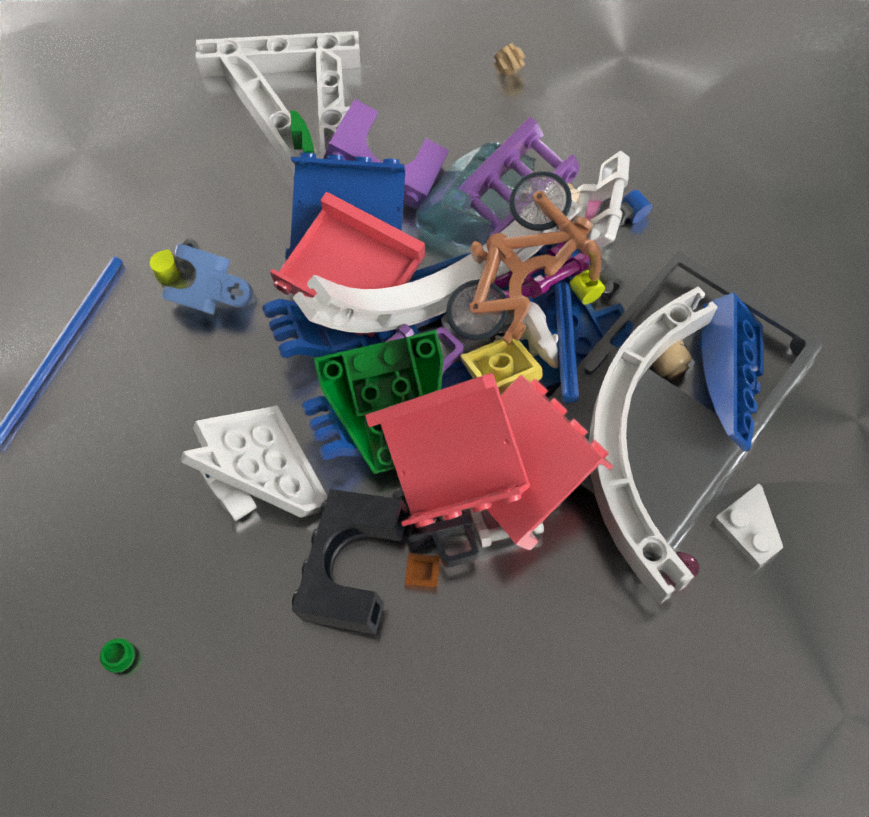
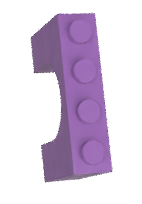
[323,99,449,210]

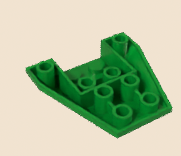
[313,330,444,474]

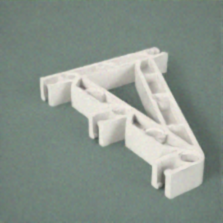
[196,31,361,175]

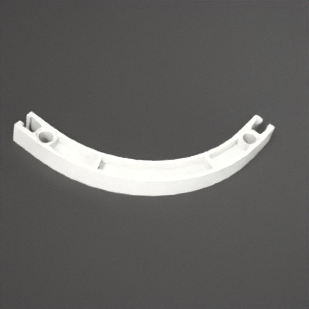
[293,182,581,333]
[589,286,718,605]

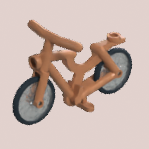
[446,171,602,344]

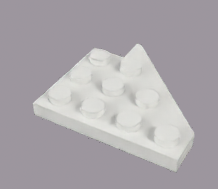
[180,406,327,518]

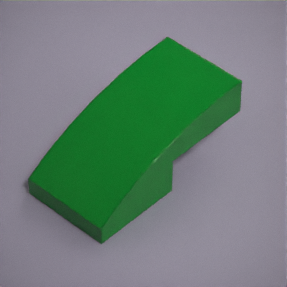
[290,110,314,154]

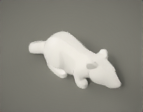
[520,301,559,368]

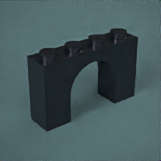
[292,489,409,635]

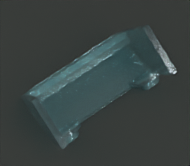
[415,142,536,251]

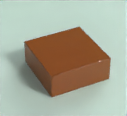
[404,553,440,591]

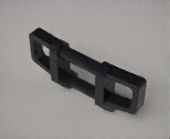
[392,487,479,568]

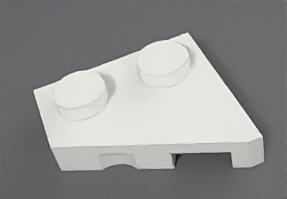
[713,484,783,569]

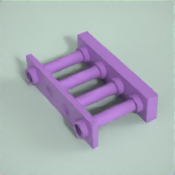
[450,116,581,236]

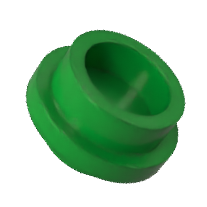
[100,638,135,673]

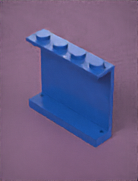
[285,153,406,260]

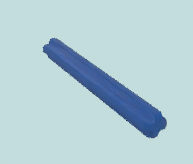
[554,282,579,403]

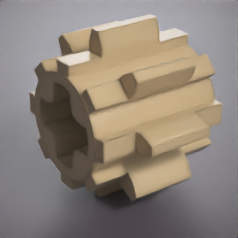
[493,43,526,78]

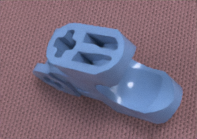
[161,244,254,315]

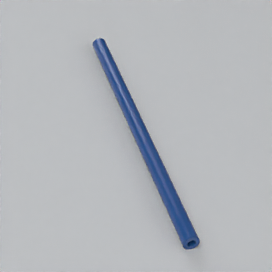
[0,256,123,446]

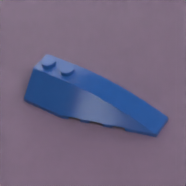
[700,292,764,452]

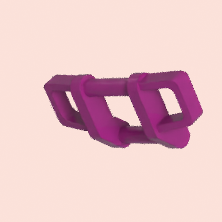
[490,242,590,299]

